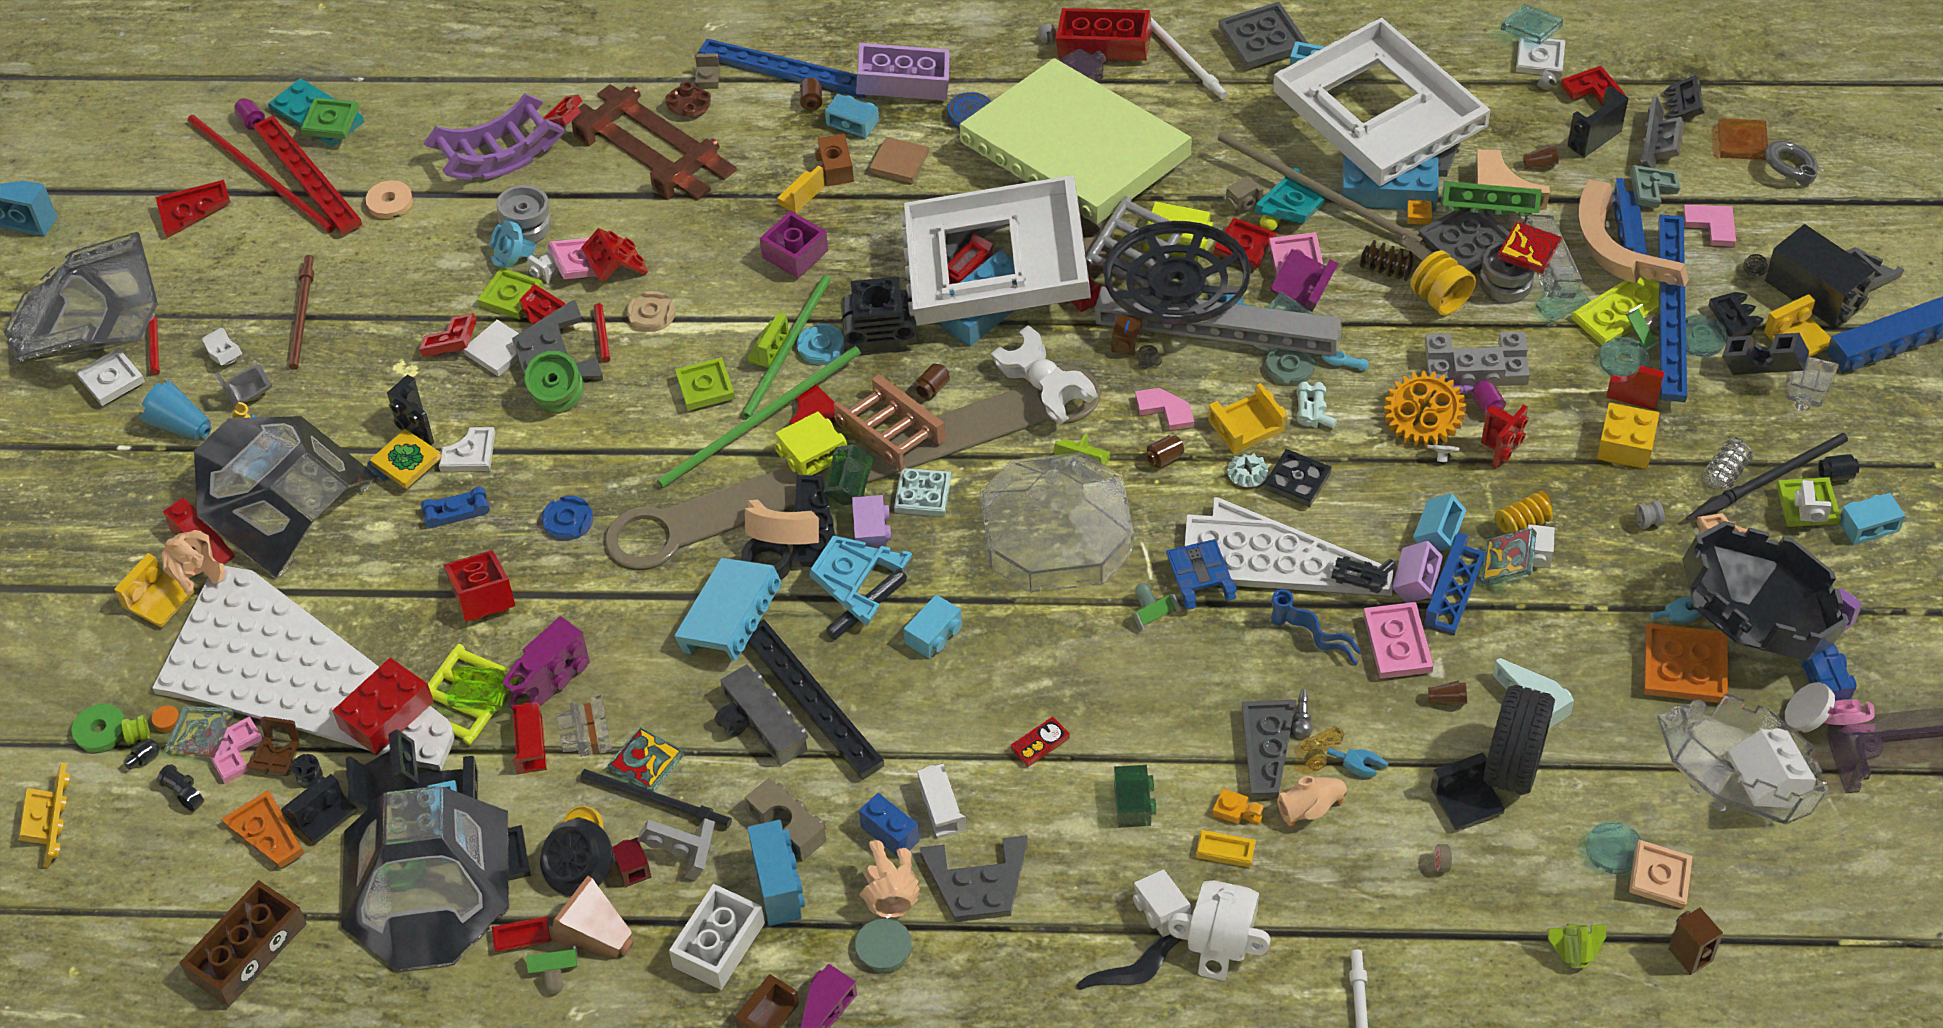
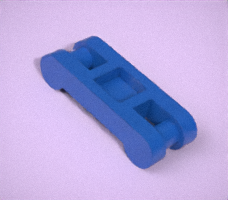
[421,487,490,528]

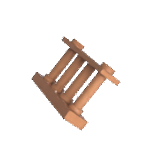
[834,374,946,471]

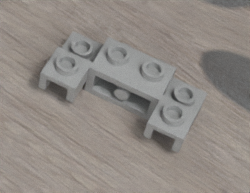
[1424,331,1530,387]

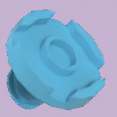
[490,220,536,268]

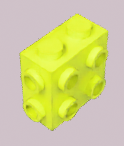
[775,411,847,475]

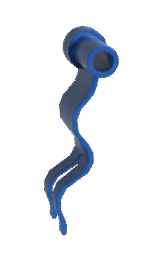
[1271,589,1361,665]

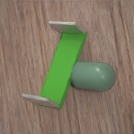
[1132,583,1182,630]

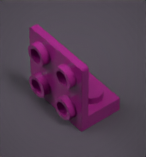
[1270,249,1339,312]

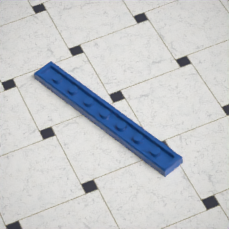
[698,39,865,98]

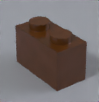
[1669,907,1723,975]

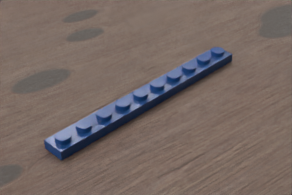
[1658,214,1687,403]

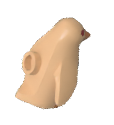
[1277,776,1347,826]

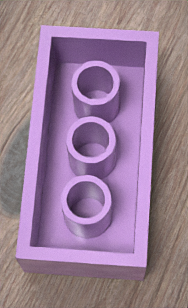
[856,43,949,101]

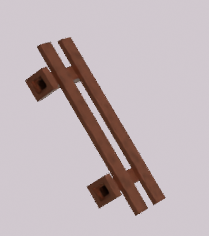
[571,84,737,201]

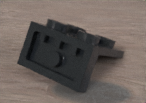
[387,374,435,446]
[1430,752,1505,830]

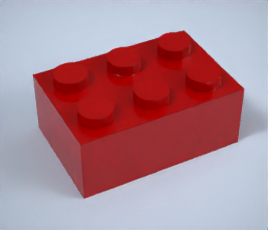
[332,657,434,756]

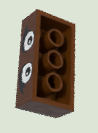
[179,880,307,1007]

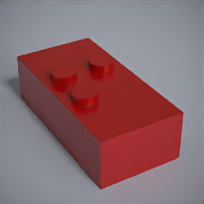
[1056,8,1152,61]

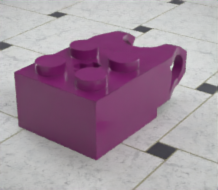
[503,616,590,709]

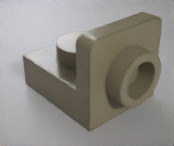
[695,54,720,89]

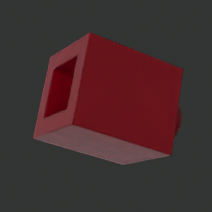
[612,837,652,887]

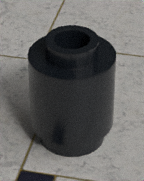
[1818,454,1859,482]

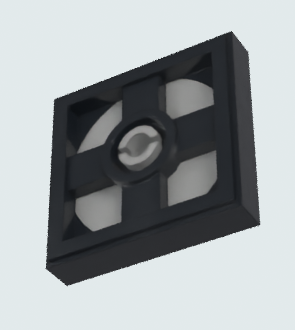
[1264,449,1332,508]

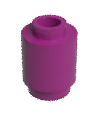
[234,98,265,130]
[1472,380,1506,415]

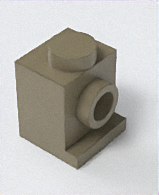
[1225,175,1263,215]

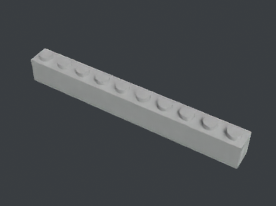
[1095,287,1342,356]

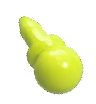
[1260,215,1281,231]

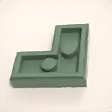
[1630,165,1680,208]

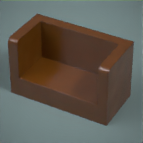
[735,974,799,1028]

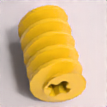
[1495,490,1553,537]

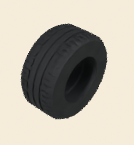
[1483,685,1555,795]

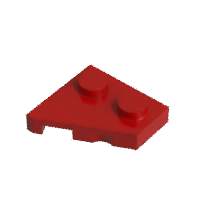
[519,284,566,325]

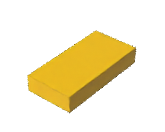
[1196,830,1256,868]

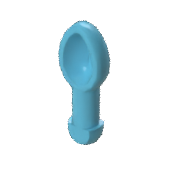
[1321,350,1369,371]

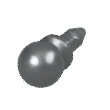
[1291,688,1313,740]

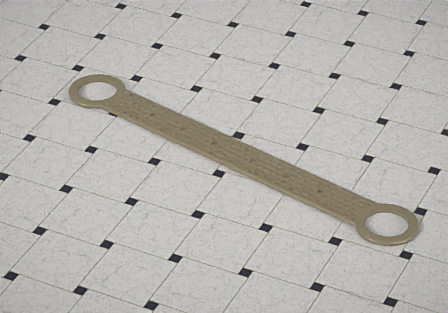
[605,365,1100,569]

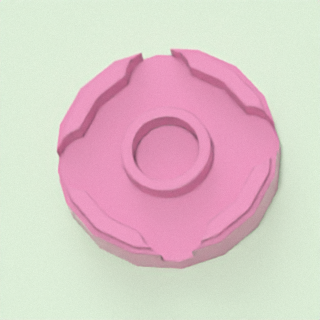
[1824,699,1875,725]

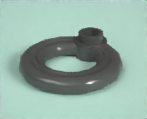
[1764,141,1818,186]

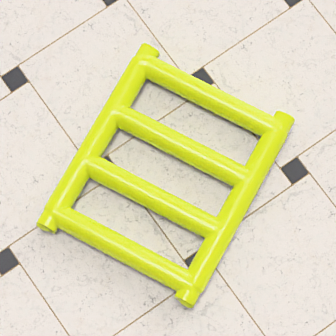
[428,644,520,746]

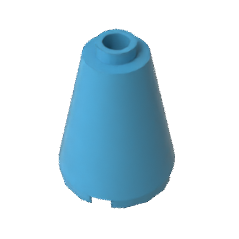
[139,379,212,441]

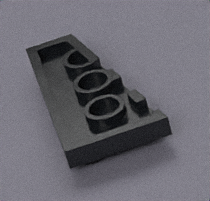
[792,474,836,567]

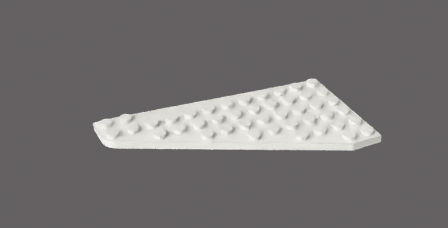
[152,566,454,771]

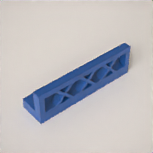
[1613,178,1647,255]
[1424,532,1486,635]

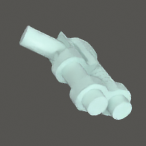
[1296,382,1337,428]

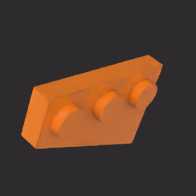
[221,790,305,868]

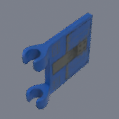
[1166,539,1236,610]

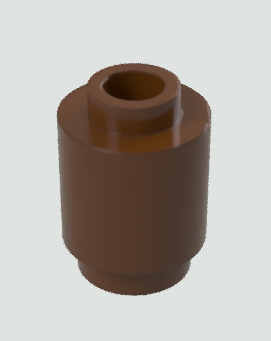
[799,78,822,111]
[914,363,950,399]
[1145,435,1184,468]

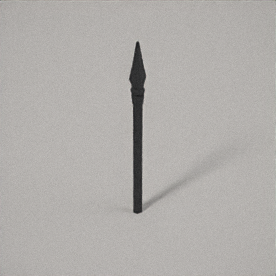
[1686,433,1848,520]

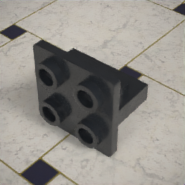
[281,774,357,843]

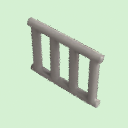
[1086,196,1183,289]

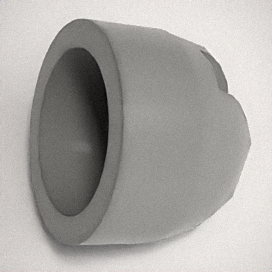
[1037,24,1056,43]
[1537,70,1556,90]

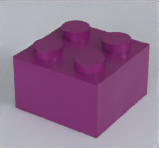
[759,211,828,278]

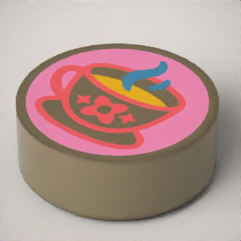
[1434,844,1452,872]

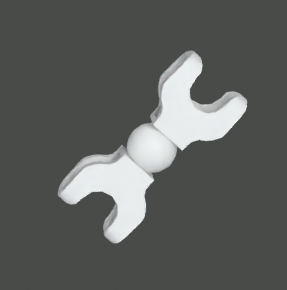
[991,326,1098,425]

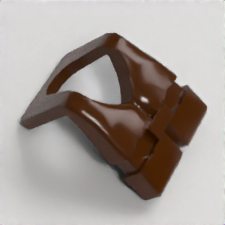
[247,716,300,776]

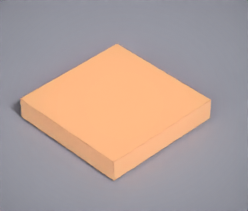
[1629,840,1693,909]

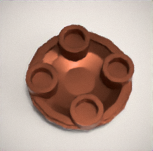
[665,81,711,117]

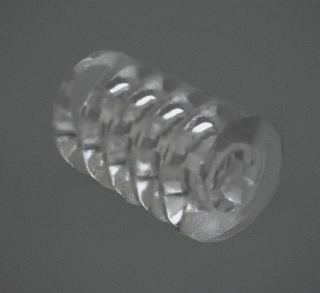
[1702,436,1753,490]

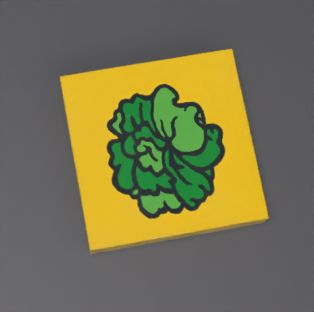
[370,429,442,489]

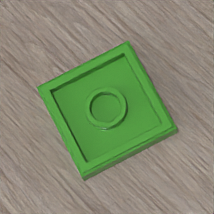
[301,98,359,139]

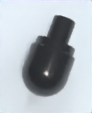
[123,739,160,770]

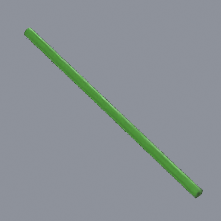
[657,346,861,488]

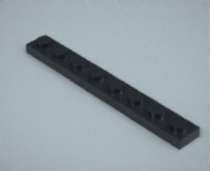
[747,619,884,780]

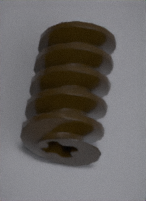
[1360,240,1413,282]

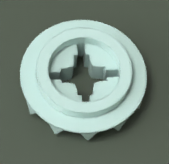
[1228,452,1268,487]

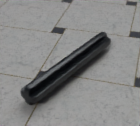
[826,569,907,640]

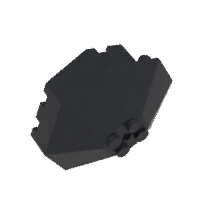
[1682,521,1849,661]

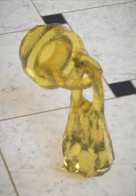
[1300,725,1344,771]

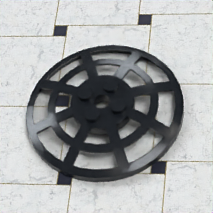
[1104,221,1250,325]

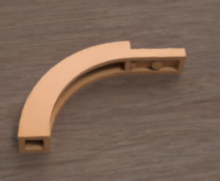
[1579,179,1689,287]

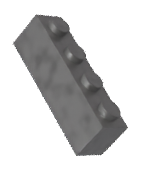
[720,664,808,767]

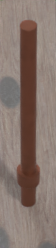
[289,255,314,370]

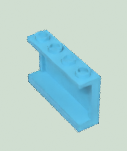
[674,558,781,661]

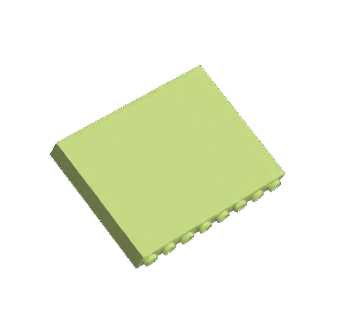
[960,58,1192,225]

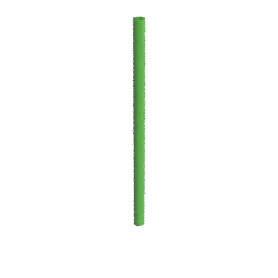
[742,275,831,419]

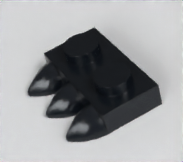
[1663,75,1705,121]
[1708,292,1764,337]

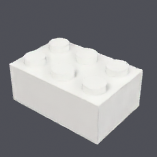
[669,884,765,990]

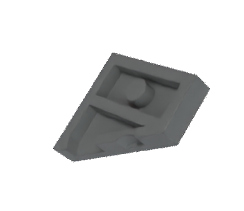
[1847,247,1904,290]

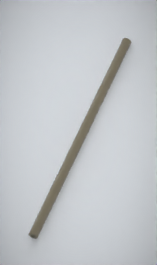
[1218,132,1423,244]

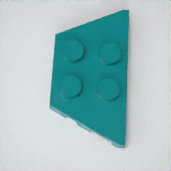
[1253,168,1326,224]

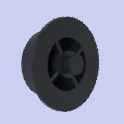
[540,819,613,896]

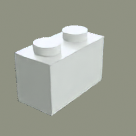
[1133,870,1192,937]

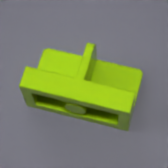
[1054,434,1110,476]

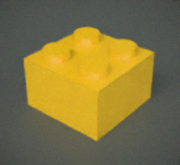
[1597,402,1660,469]

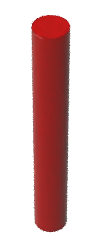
[593,303,610,363]
[147,316,160,375]

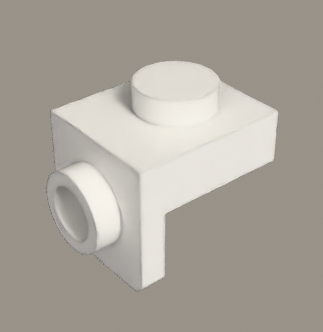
[202,328,242,366]
[1794,480,1832,522]

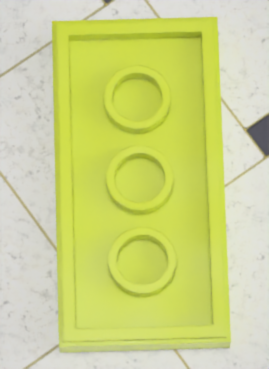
[1571,277,1659,347]

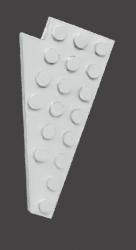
[1185,497,1393,596]

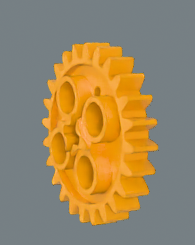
[1384,371,1466,447]

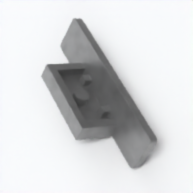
[1640,96,1684,168]

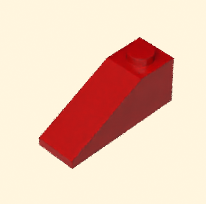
[162,497,235,565]

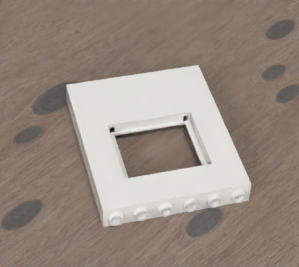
[1273,17,1491,186]
[901,175,1091,326]

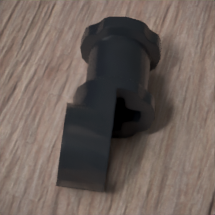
[157,764,204,812]

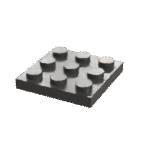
[1218,2,1308,69]
[1418,207,1509,274]

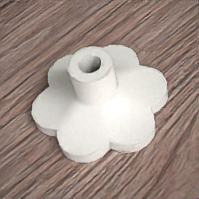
[1427,445,1459,462]

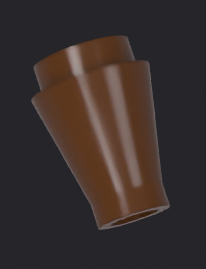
[1523,145,1559,168]
[1428,680,1468,707]

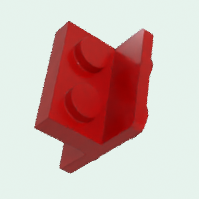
[1481,404,1529,468]

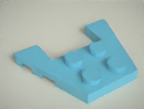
[809,536,912,626]

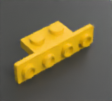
[18,762,70,868]

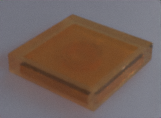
[1717,118,1768,160]

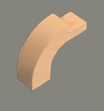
[745,499,819,544]

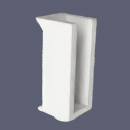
[917,764,967,839]

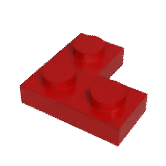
[1560,65,1625,104]
[419,313,477,357]

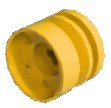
[1410,250,1476,316]

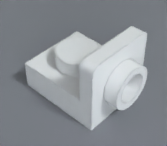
[527,250,560,284]

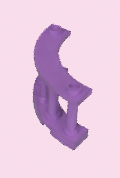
[423,93,565,180]

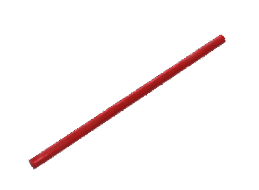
[188,114,335,233]

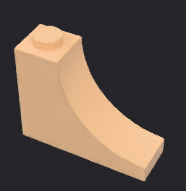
[1475,149,1550,209]

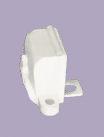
[1168,881,1271,981]

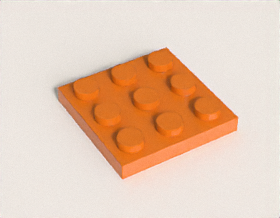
[1644,623,1728,704]

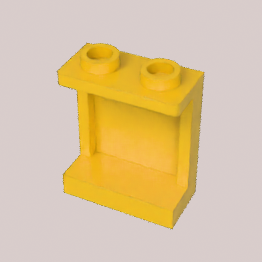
[1208,383,1287,454]

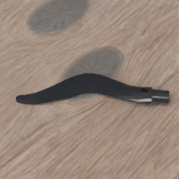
[1077,934,1182,990]

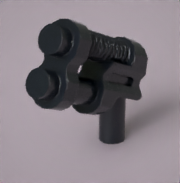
[1331,556,1396,594]

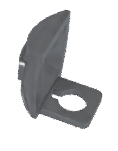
[215,364,272,406]

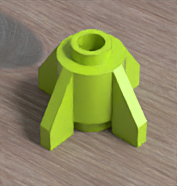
[1547,923,1606,968]

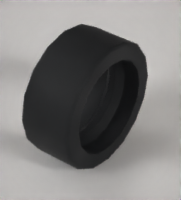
[742,538,791,580]

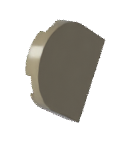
[1399,234,1433,261]

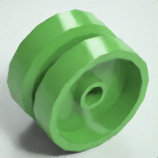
[525,351,584,413]

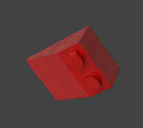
[443,550,516,622]

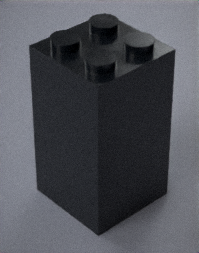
[1765,224,1875,329]

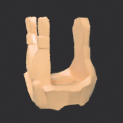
[162,530,226,595]
[859,840,920,918]

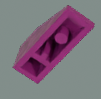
[801,963,857,1028]

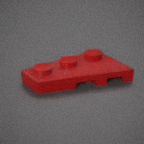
[155,179,231,238]

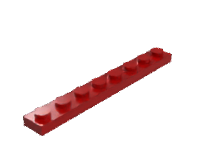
[253,115,363,235]

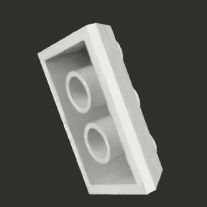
[1727,728,1816,807]

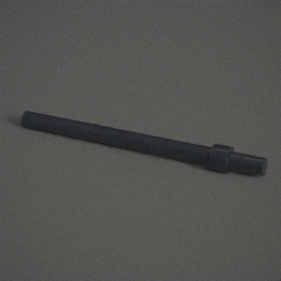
[581,769,732,828]

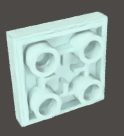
[894,468,951,517]

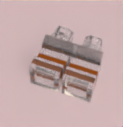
[556,695,612,757]

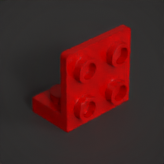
[581,228,649,282]

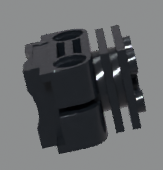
[840,277,917,356]

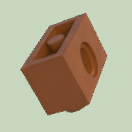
[814,134,854,186]

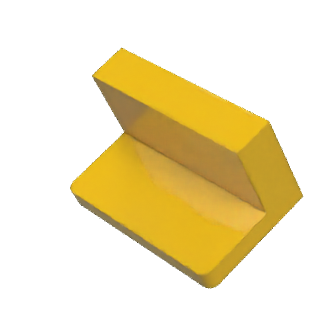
[777,166,825,213]

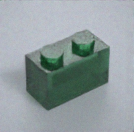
[823,444,874,506]
[1114,765,1156,828]

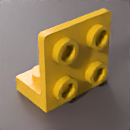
[1764,294,1831,358]
[114,553,194,627]

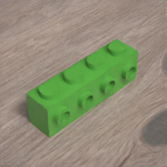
[1441,181,1542,217]

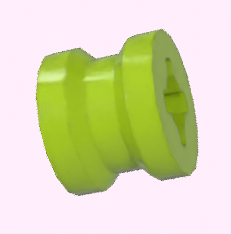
[121,715,150,745]

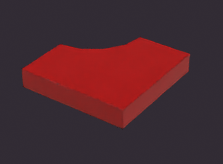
[543,94,583,126]
[1606,365,1665,410]
[789,385,836,425]

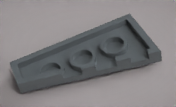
[1242,700,1296,799]

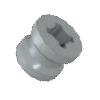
[1635,500,1665,529]

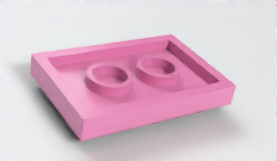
[1363,602,1433,679]

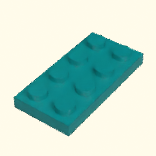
[268,78,365,147]

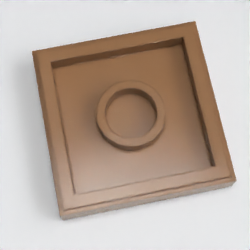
[869,137,929,184]

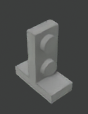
[637,818,715,881]

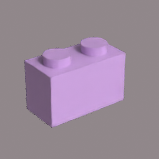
[852,495,891,549]
[1392,541,1443,603]

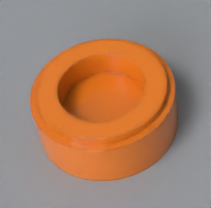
[152,705,181,733]

